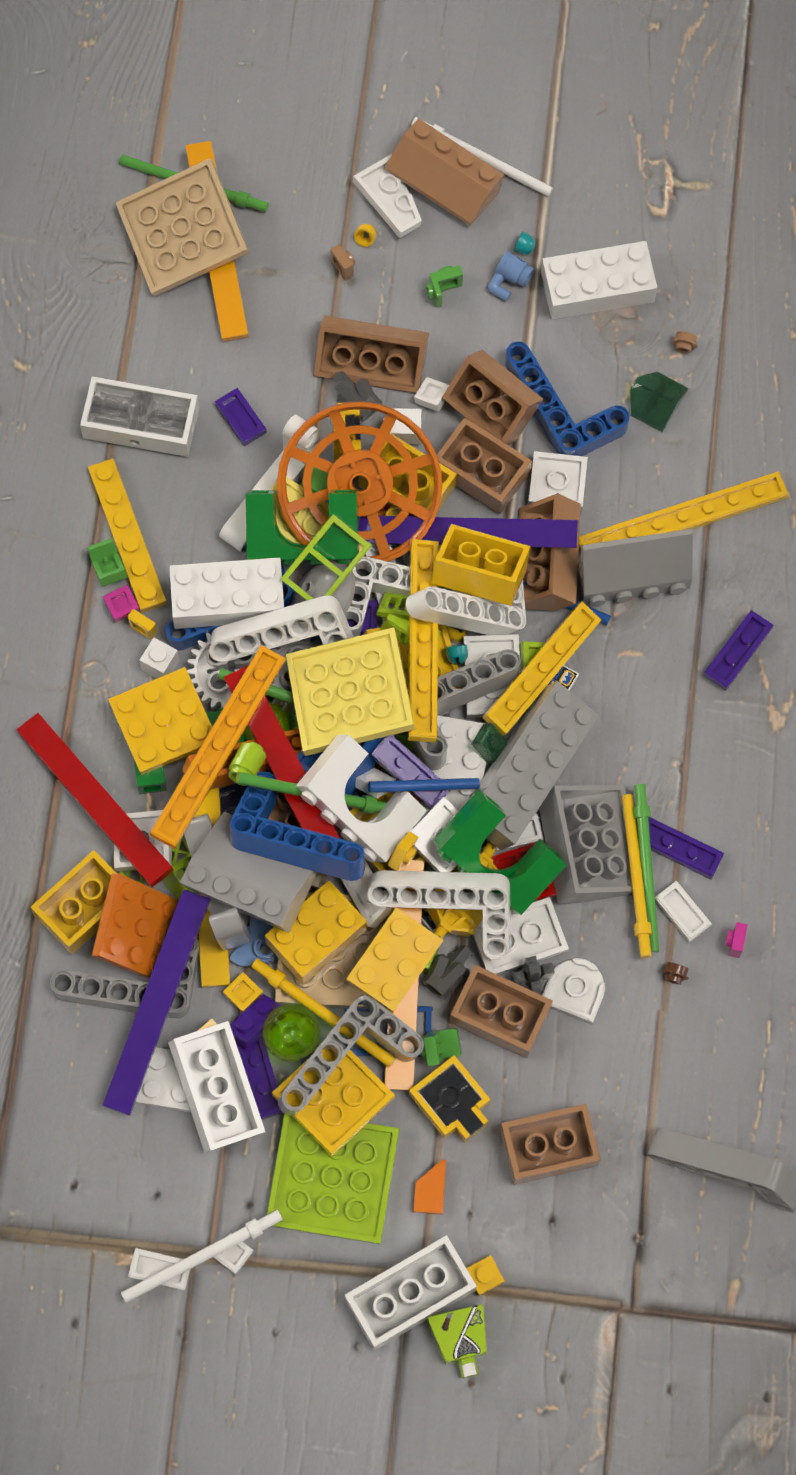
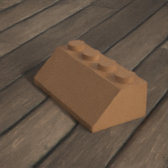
[385,118,504,226]
[314,315,429,393]
[519,493,581,611]

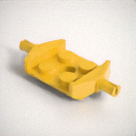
[426,840,498,940]

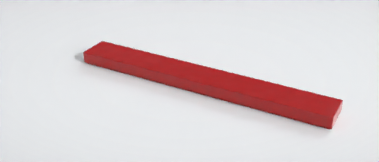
[224,665,339,875]
[16,713,174,888]

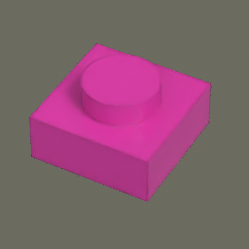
[103,585,140,623]
[725,922,748,958]

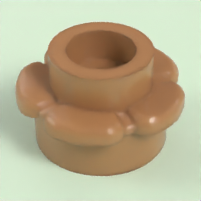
[672,331,698,353]

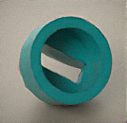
[513,231,535,255]
[445,644,468,665]

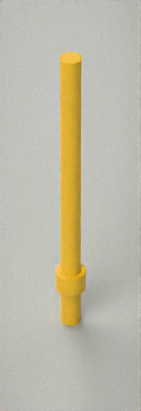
[622,794,652,959]
[251,958,396,1068]

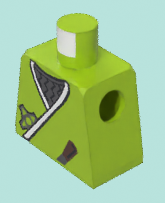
[427,1304,487,1379]

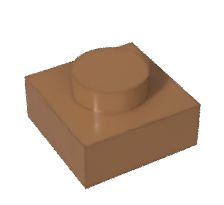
[330,244,355,281]

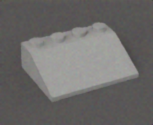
[577,529,693,606]
[539,785,633,903]
[180,812,317,933]

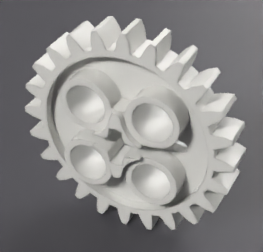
[187,633,266,711]

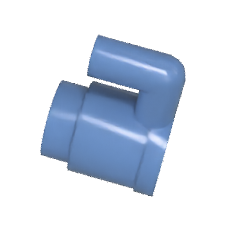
[488,251,534,301]

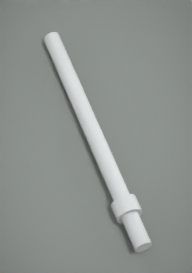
[411,117,553,197]
[121,1210,283,1303]

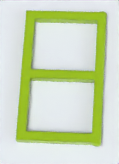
[281,515,372,601]

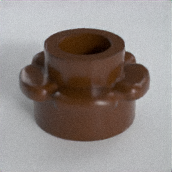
[661,962,689,985]

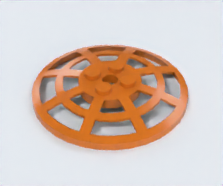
[277,401,442,567]

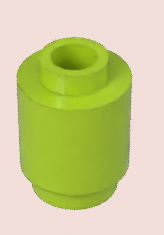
[228,742,266,786]

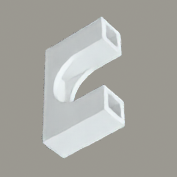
[296,735,427,863]

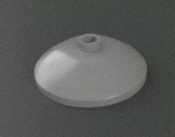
[290,559,355,637]

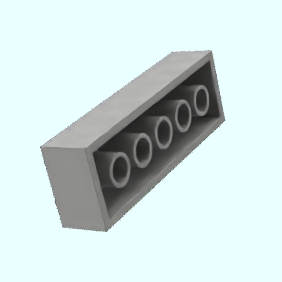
[467,681,599,850]

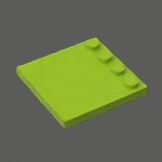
[267,1114,399,1245]

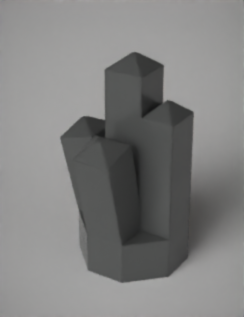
[333,371,382,422]
[422,945,473,999]
[513,956,555,993]

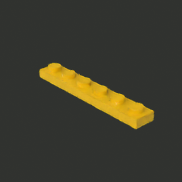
[88,458,167,613]
[482,601,601,736]

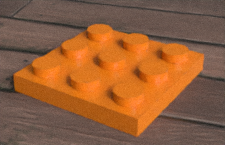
[92,873,179,980]

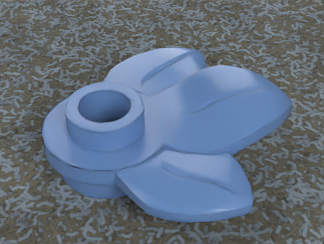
[230,917,277,967]

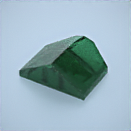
[630,372,689,432]

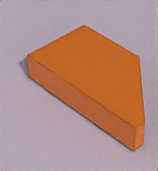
[413,1160,446,1215]

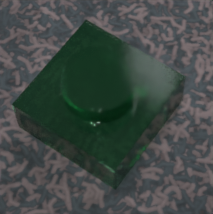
[471,723,507,763]

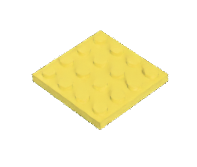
[286,627,415,756]

